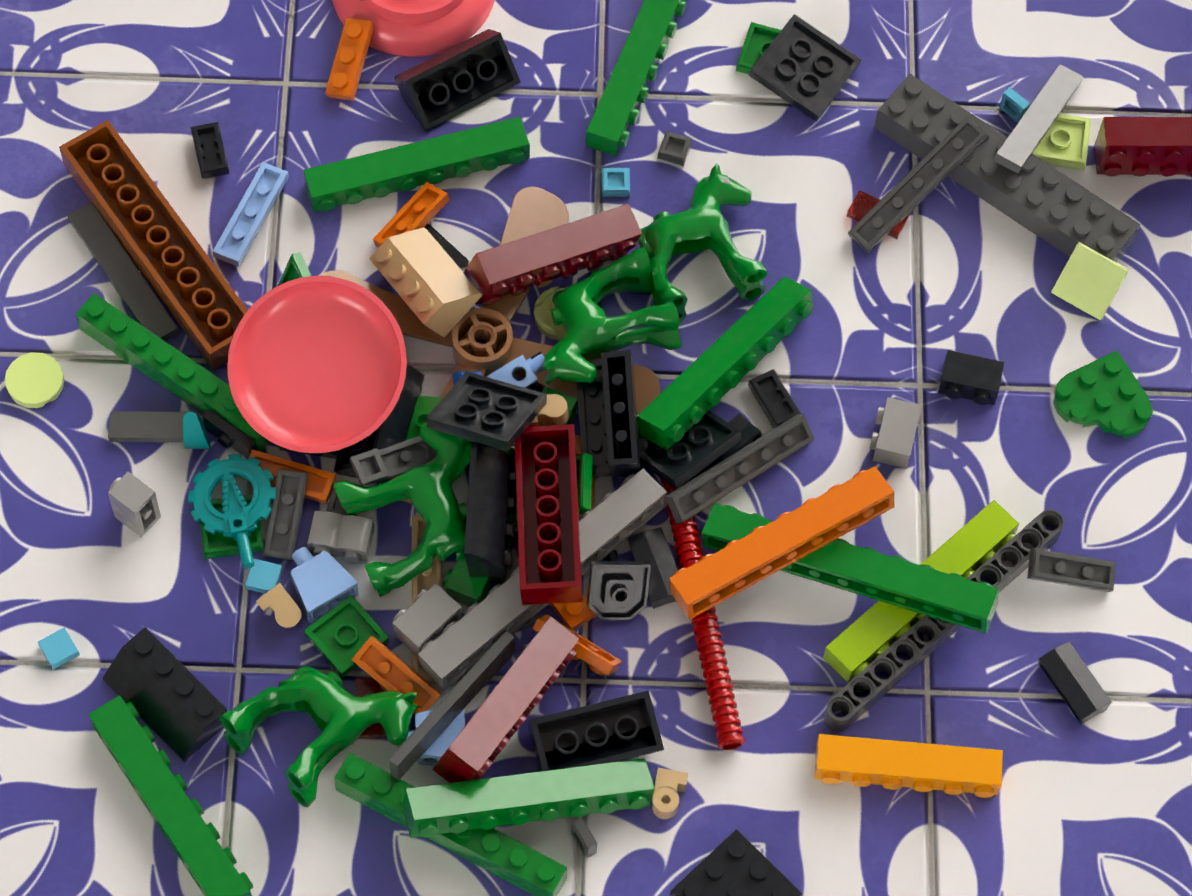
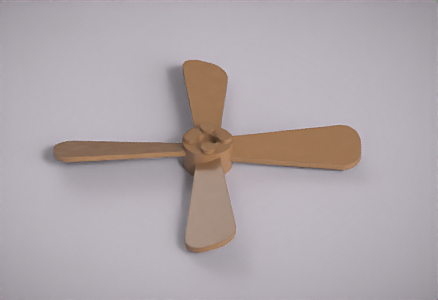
[318,187,660,504]

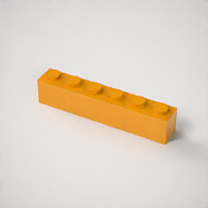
[814,734,1003,798]

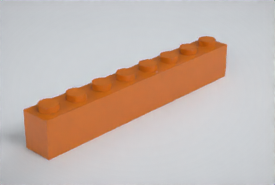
[669,466,895,620]

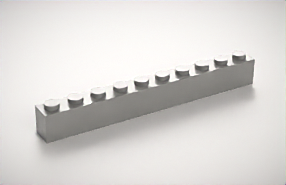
[418,469,667,691]

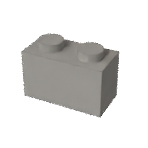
[869,397,922,469]
[108,471,161,537]
[392,584,462,657]

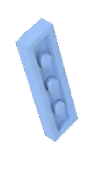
[213,162,289,267]

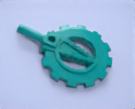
[188,454,276,569]

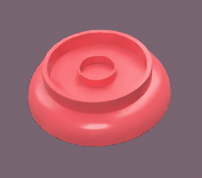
[332,0,495,57]
[227,276,407,453]

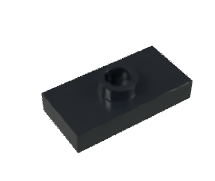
[191,122,230,179]
[748,369,801,428]
[202,409,256,459]

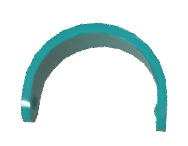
[183,411,211,449]

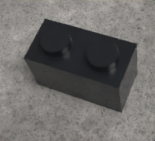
[938,350,1004,405]

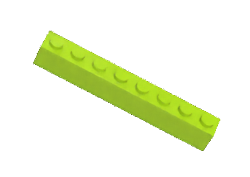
[823,500,1020,683]

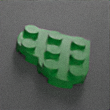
[1053,350,1153,438]

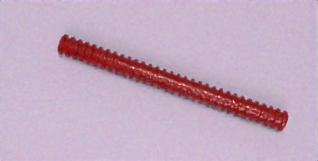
[660,478,745,750]

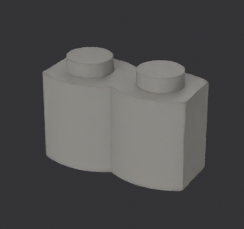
[307,511,375,564]

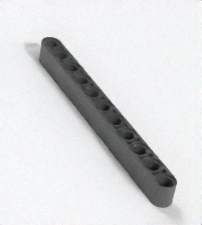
[824,509,1064,732]

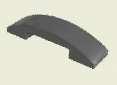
[349,436,437,486]

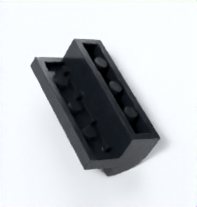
[577,350,641,478]

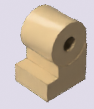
[528,394,569,427]
[256,583,302,629]
[652,768,688,819]

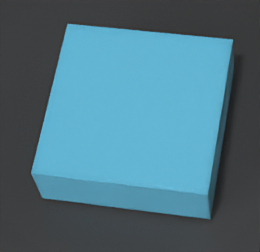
[999,87,1030,123]
[601,168,630,197]
[245,559,283,594]
[38,627,80,670]

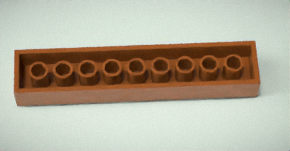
[59,120,248,370]

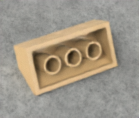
[369,227,483,337]

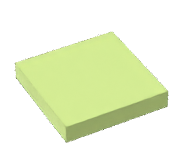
[1032,114,1091,170]
[1051,242,1129,320]

